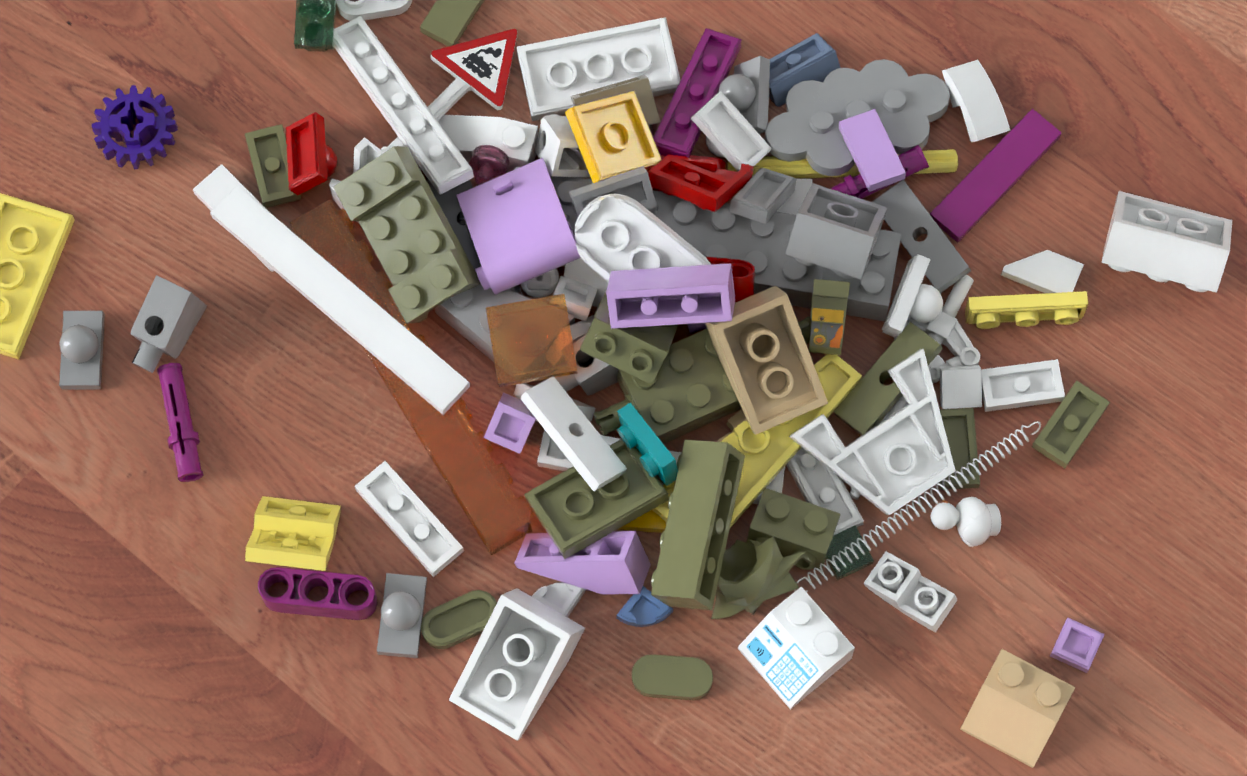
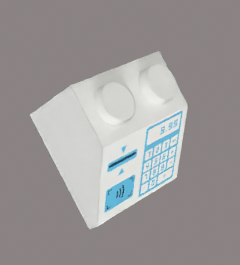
[738,587,855,710]

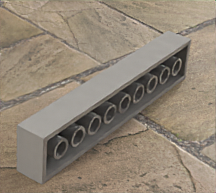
[514,167,901,321]

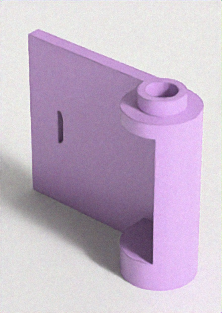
[457,158,581,295]

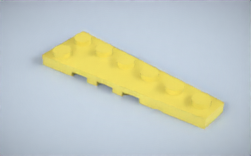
[652,354,862,528]

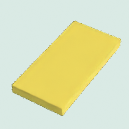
[0,193,75,360]

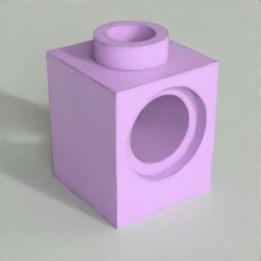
[483,392,536,454]

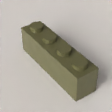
[651,440,745,611]

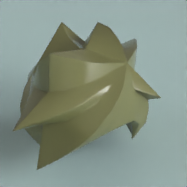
[711,536,808,619]

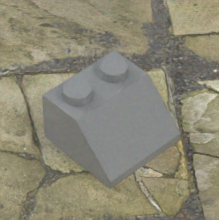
[785,183,888,279]

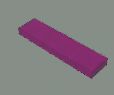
[653,28,742,158]
[930,108,1061,243]

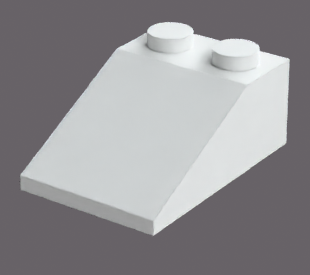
[449,588,585,741]

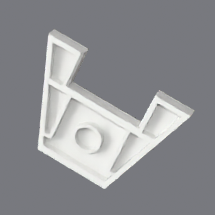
[789,349,956,515]

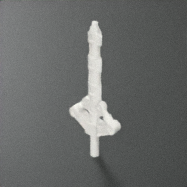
[849,275,980,500]

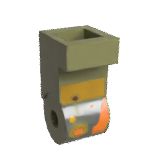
[809,279,850,355]

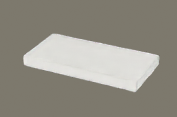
[517,17,681,121]

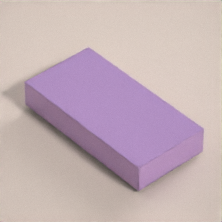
[839,109,906,192]

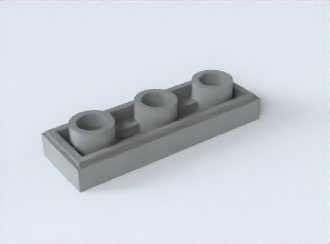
[872,180,971,293]

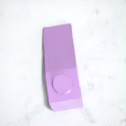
[515,531,651,595]

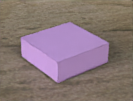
[1050,617,1105,673]

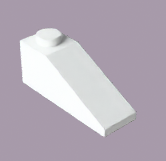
[438,115,538,173]

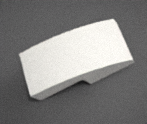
[942,60,1011,142]
[864,551,957,633]

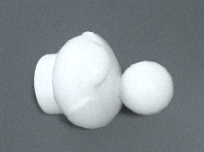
[930,497,1001,547]

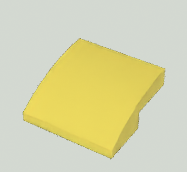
[245,496,341,571]

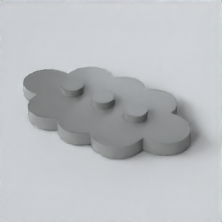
[765,59,950,176]

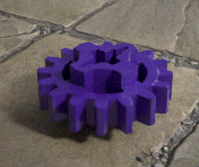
[92,85,178,170]

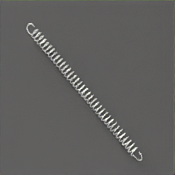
[794,421,1041,592]

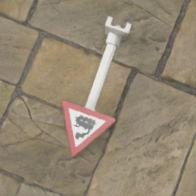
[353,29,518,173]

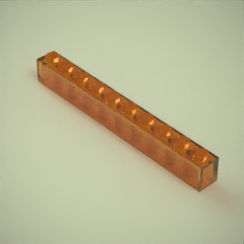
[290,200,534,556]

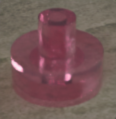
[468,145,510,185]

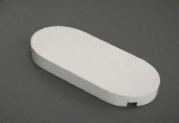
[574,194,711,282]

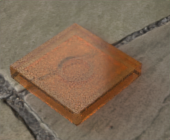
[486,294,578,387]

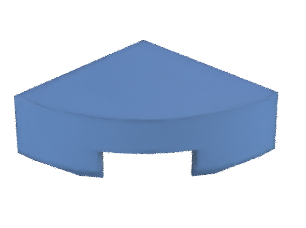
[616,586,673,627]

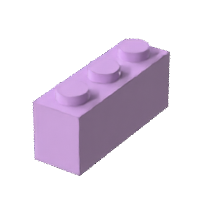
[606,263,735,329]

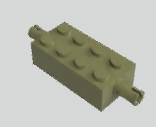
[593,316,811,444]

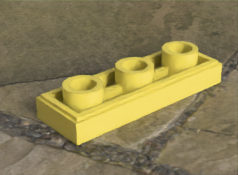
[965,291,1088,329]

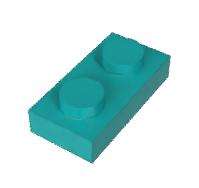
[617,402,678,487]

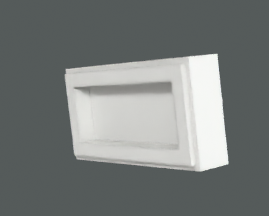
[691,91,772,171]
[882,254,943,337]

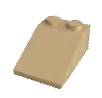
[705,286,828,435]

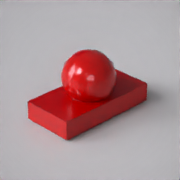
[286,112,338,196]

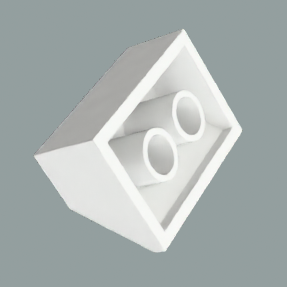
[1102,191,1232,293]

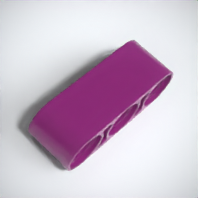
[258,567,378,620]

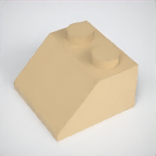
[960,649,1075,768]

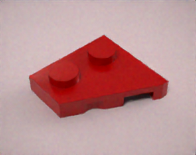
[648,154,754,212]

